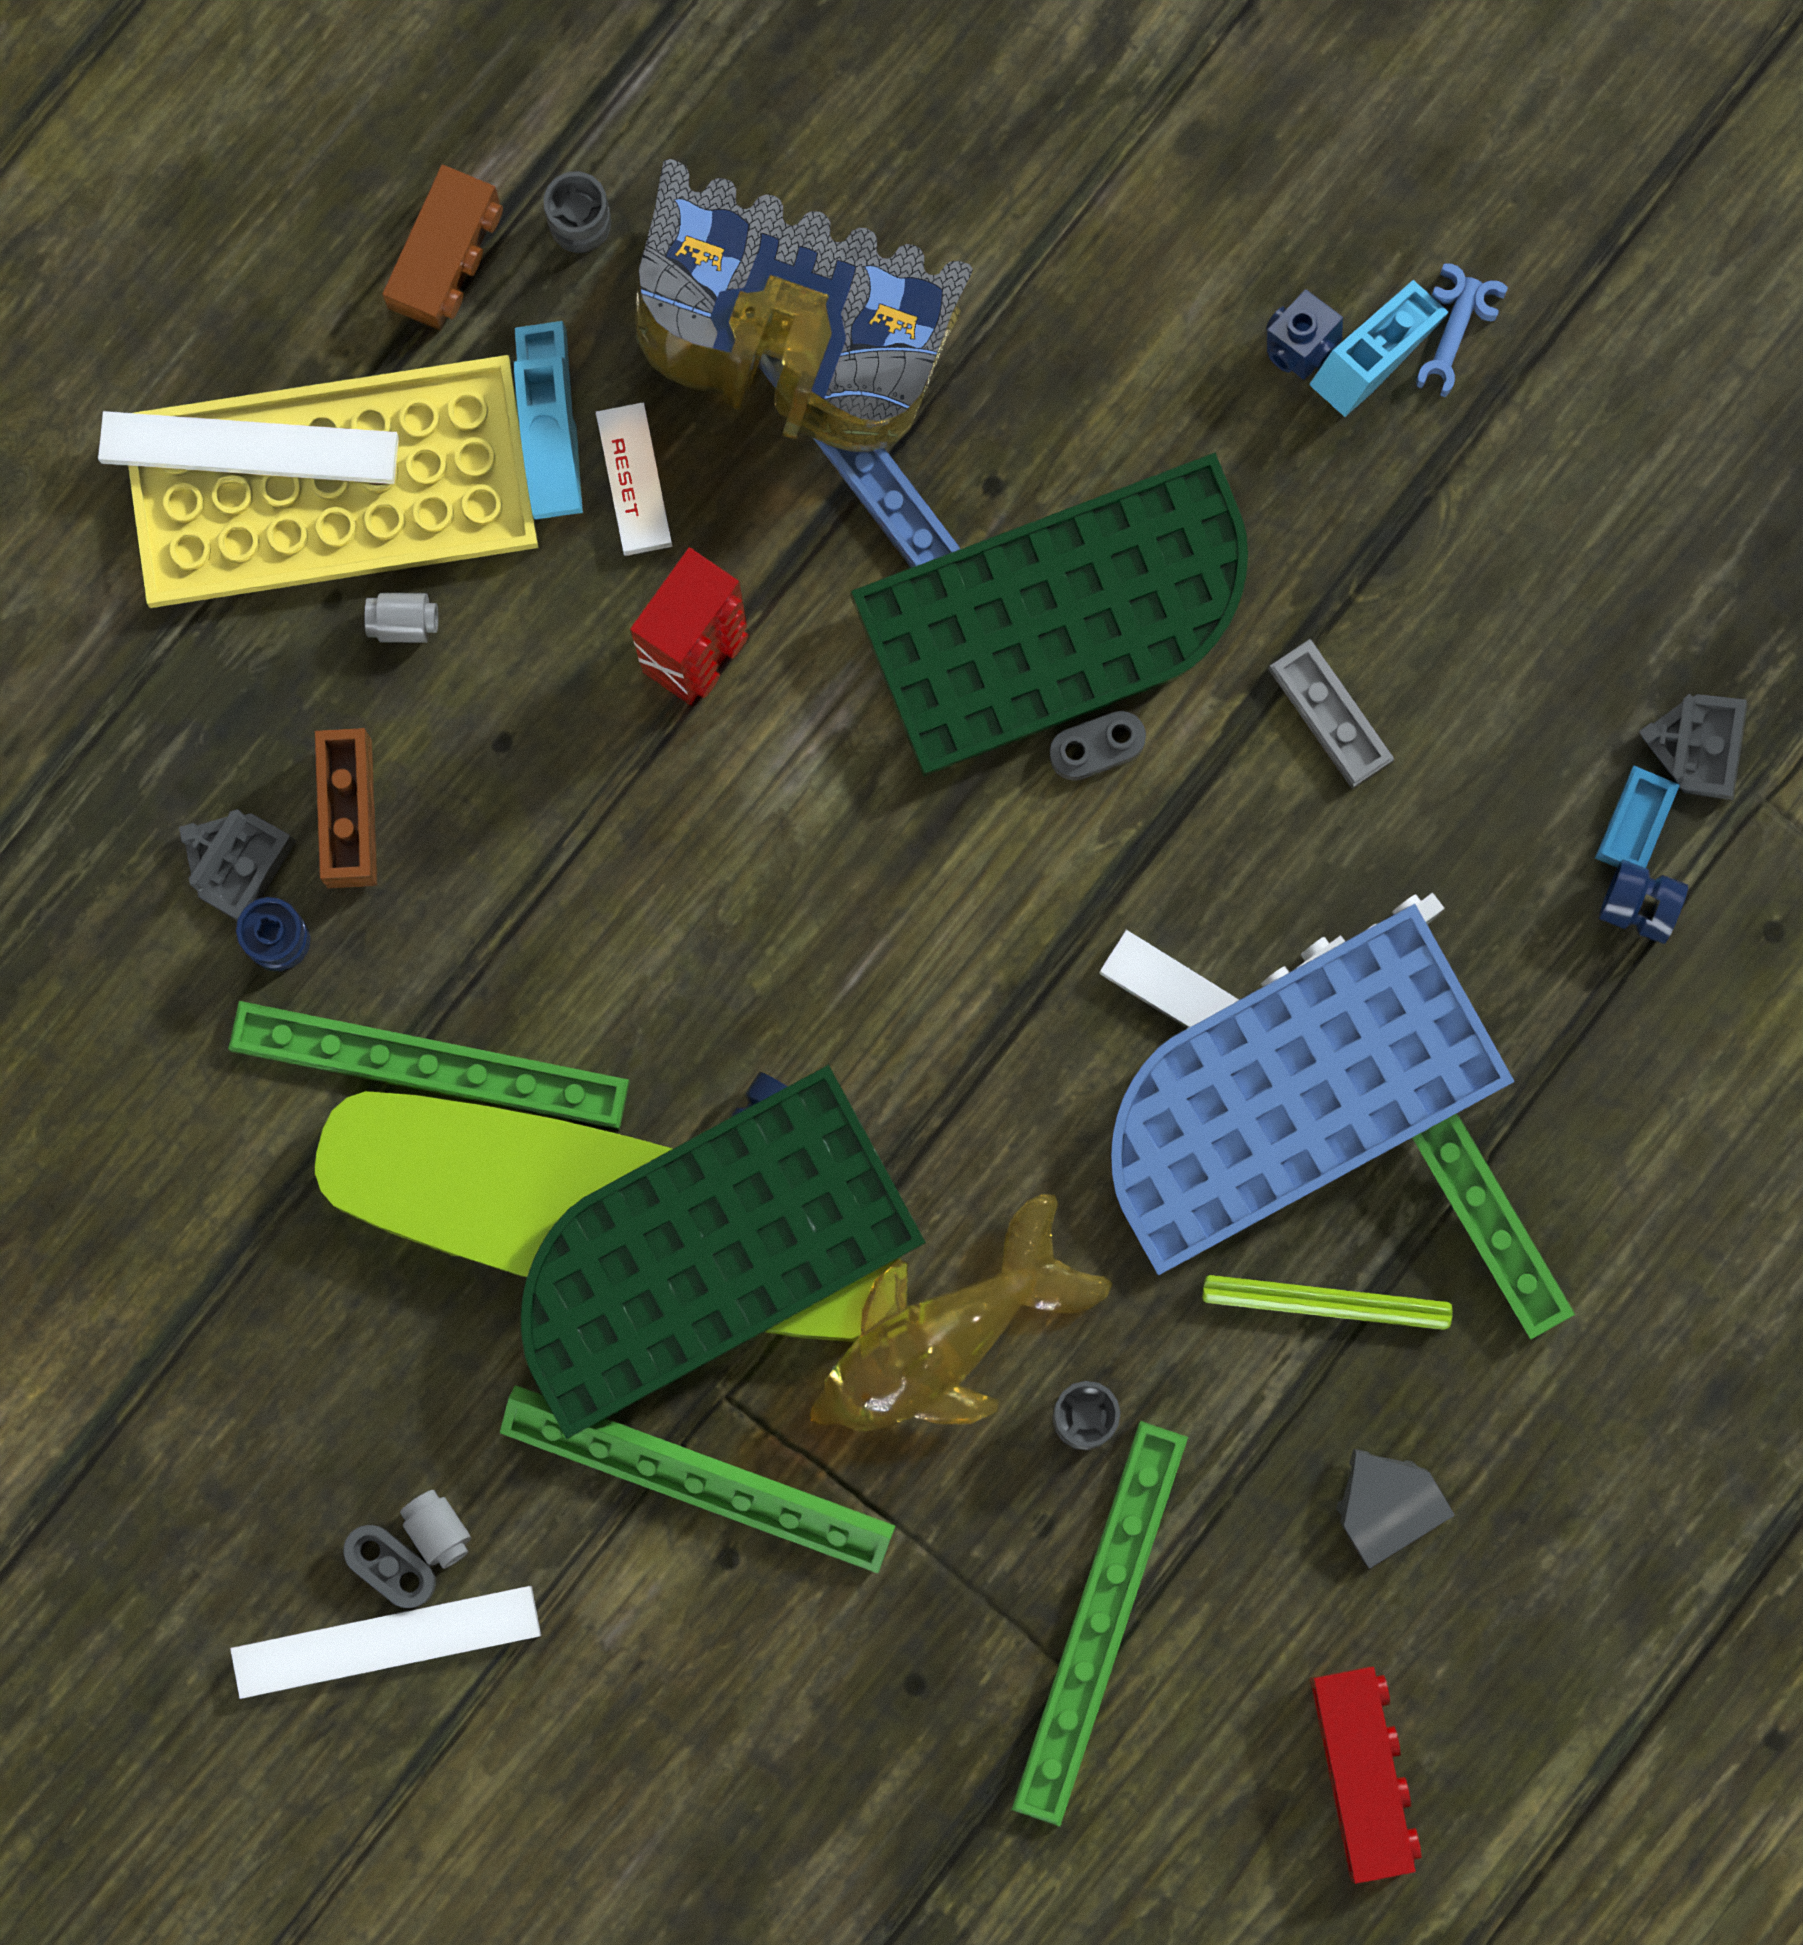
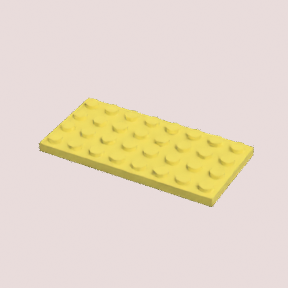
[128,355,539,608]

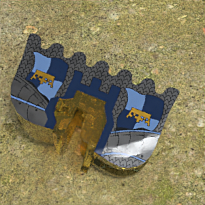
[634,159,973,452]

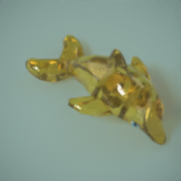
[809,1194,1113,1432]

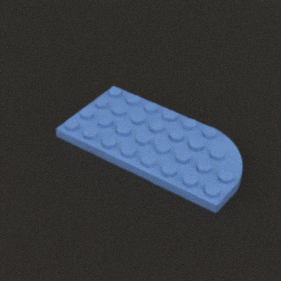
[1111,903,1514,1275]

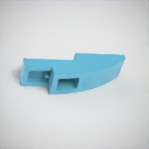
[514,321,583,519]

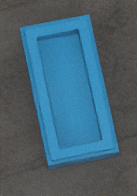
[1595,766,1680,868]

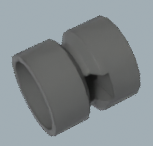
[544,171,611,253]
[1052,1381,1120,1450]

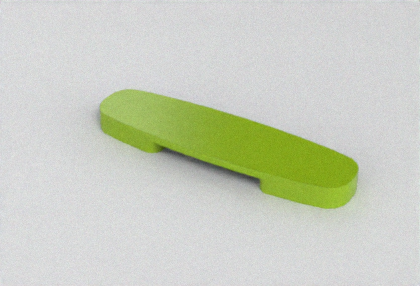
[315,1091,901,1342]

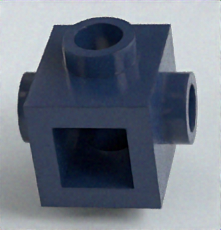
[1266,289,1343,380]

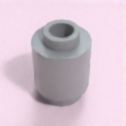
[365,593,438,643]
[400,1490,472,1569]

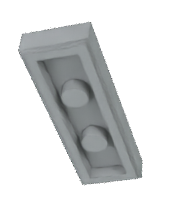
[1268,639,1395,790]

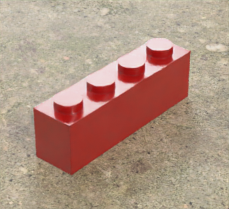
[1310,1666,1422,1884]

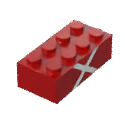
[630,547,749,706]

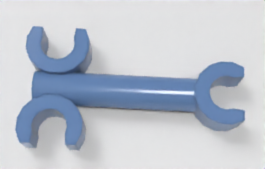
[1416,264,1508,397]

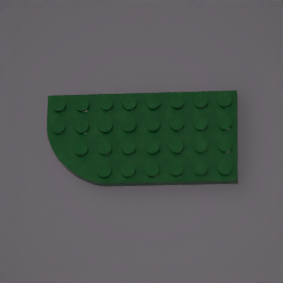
[850,452,1248,777]
[521,1064,926,1439]

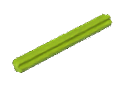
[1202,1275,1453,1330]

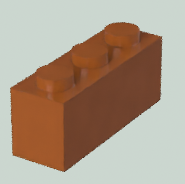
[382,164,503,331]
[315,728,377,888]

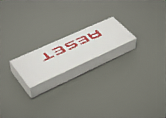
[596,402,673,556]

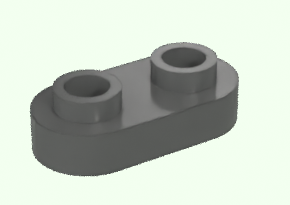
[1050,711,1146,780]
[343,1525,436,1608]

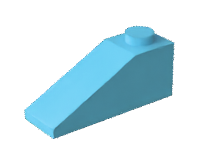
[1309,280,1449,417]

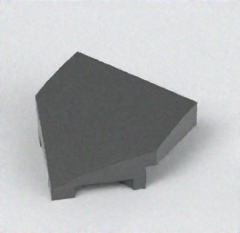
[1639,694,1748,800]
[179,809,296,921]
[1336,1449,1455,1569]

